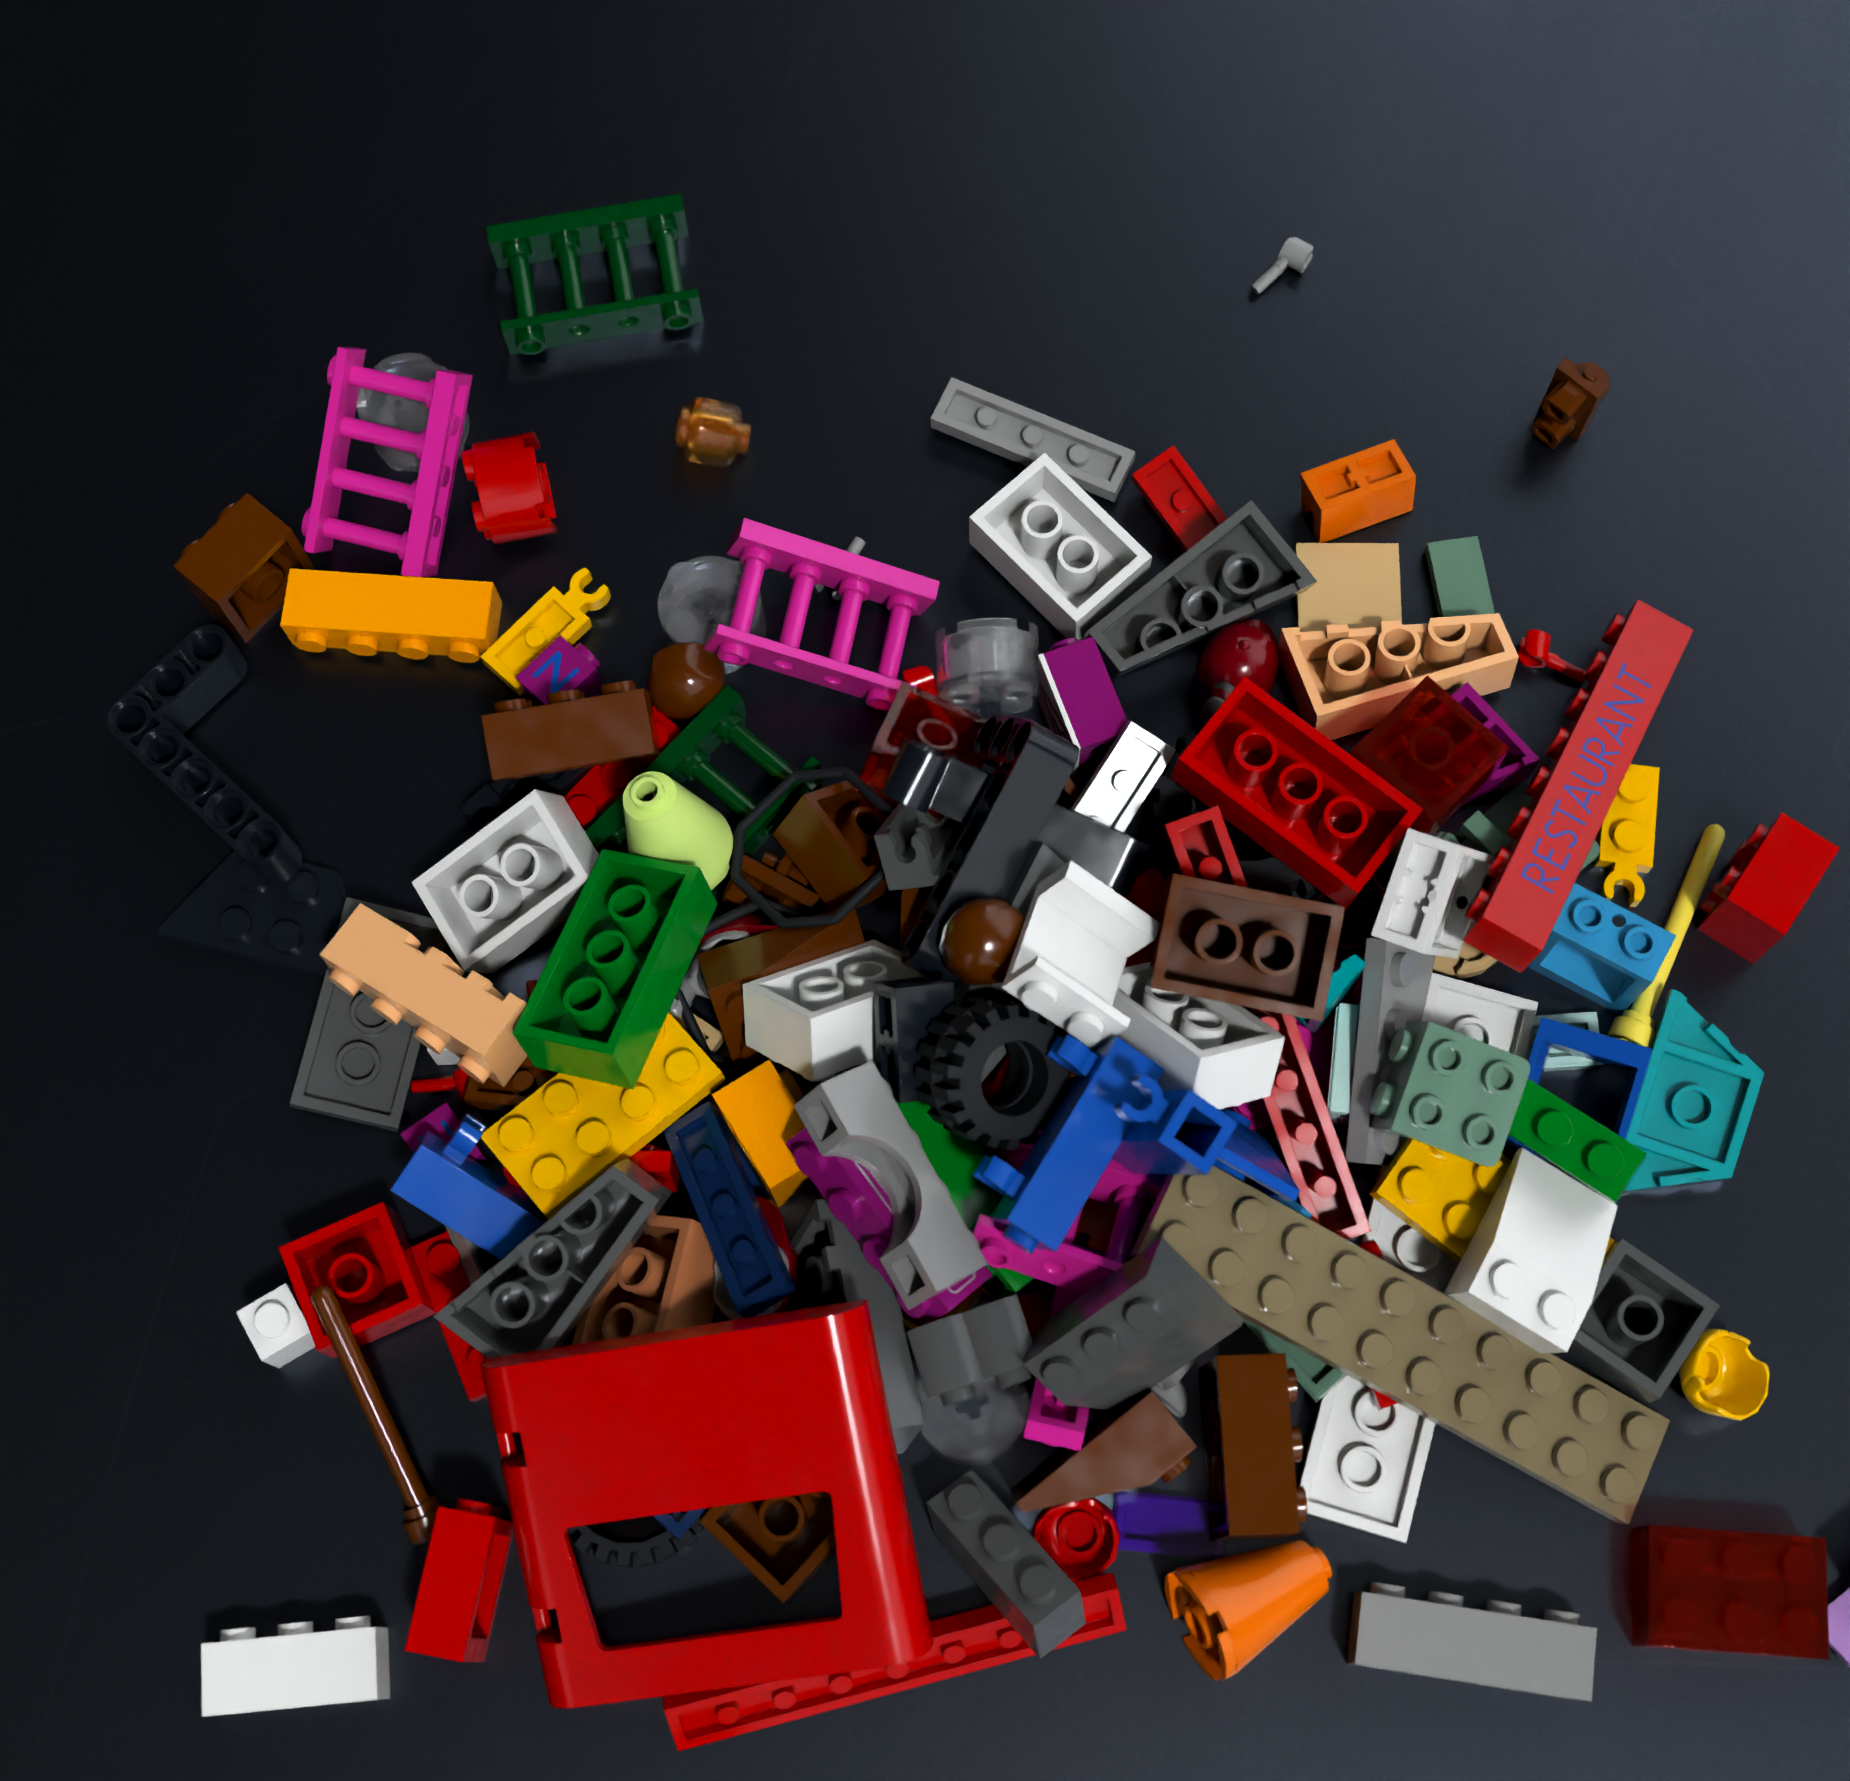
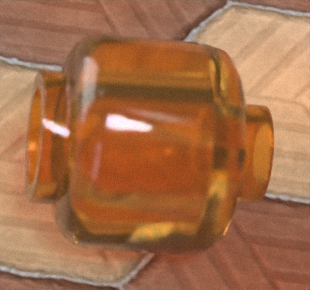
[675,397,751,468]

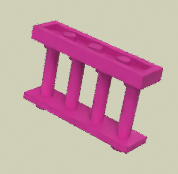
[302,347,473,578]
[704,518,940,711]
[973,1130,1168,1295]

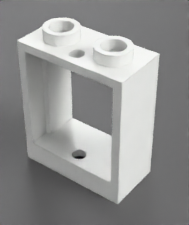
[1371,828,1494,959]

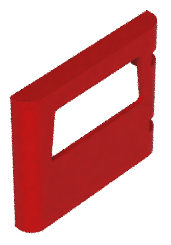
[480,1299,934,1708]

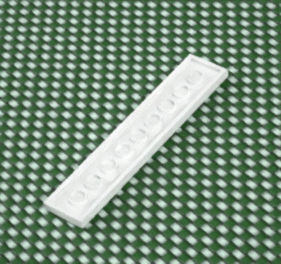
[1298,972,1539,1543]

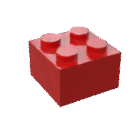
[1697,813,1840,964]
[278,1201,435,1359]

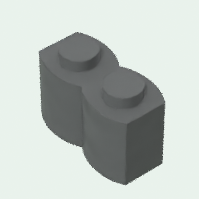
[906,1295,1033,1408]

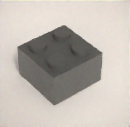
[1566,1238,1720,1405]

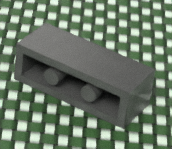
[926,1469,1086,1659]

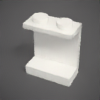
[1002,860,1160,1050]

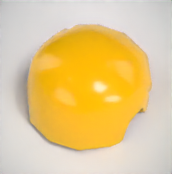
[1678,1329,1770,1421]

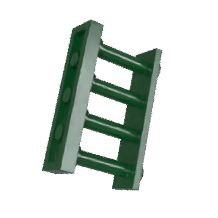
[486,194,704,355]
[585,685,823,896]

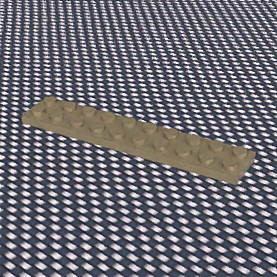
[1130,1166,1670,1525]

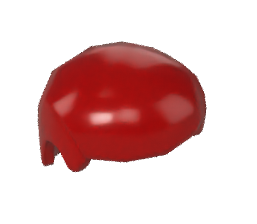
[1032,1497,1121,1583]

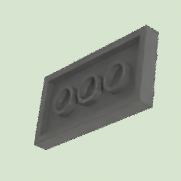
[290,897,447,1132]

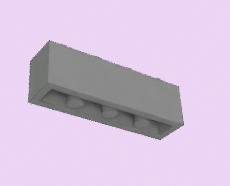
[1347,1582,1597,1701]

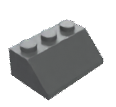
[1023,1237,1244,1411]

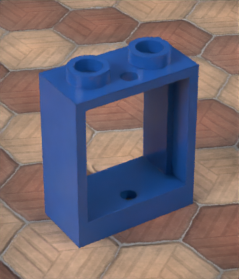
[1504,1017,1653,1182]

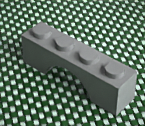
[794,1060,988,1310]

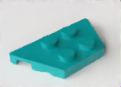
[1625,989,1765,1191]

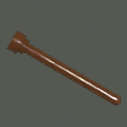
[311,1286,447,1545]

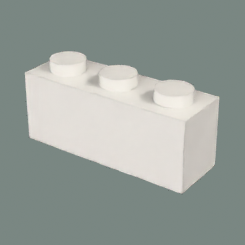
[201,1616,390,1717]

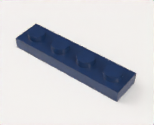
[663,1101,797,1318]

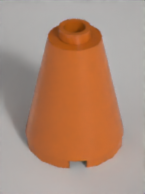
[1164,1540,1332,1681]

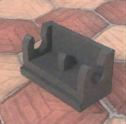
[874,803,964,891]

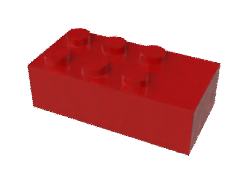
[1171,676,1423,910]

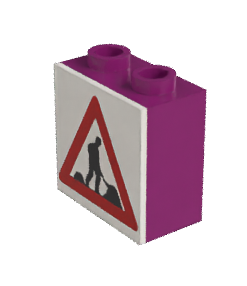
[1036,637,1127,784]

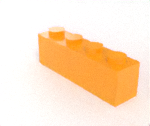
[280,568,502,663]

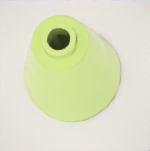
[623,771,734,891]

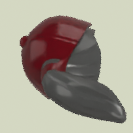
[1195,619,1279,735]

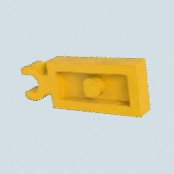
[480,567,611,696]
[1595,764,1660,907]

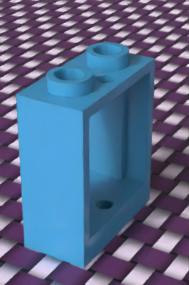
[1528,883,1676,1015]

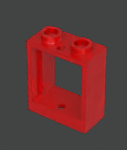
[405,1498,514,1662]

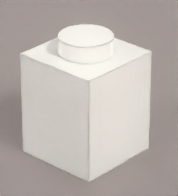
[236,1283,315,1368]

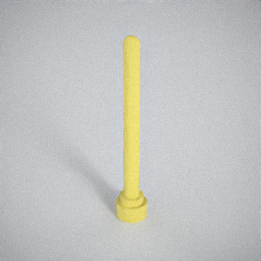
[1607,824,1725,1048]

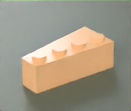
[1278,613,1519,740]
[319,903,527,1087]

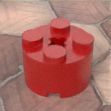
[462,432,557,545]

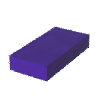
[1113,1491,1227,1560]

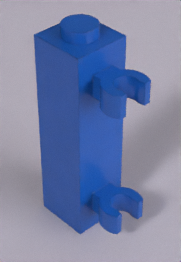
[972,1035,1165,1254]
[1112,1075,1238,1175]
[390,1113,548,1260]

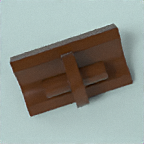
[1531,357,1610,448]
[722,851,820,925]

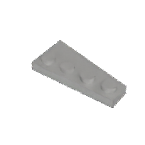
[1345,938,1436,1166]

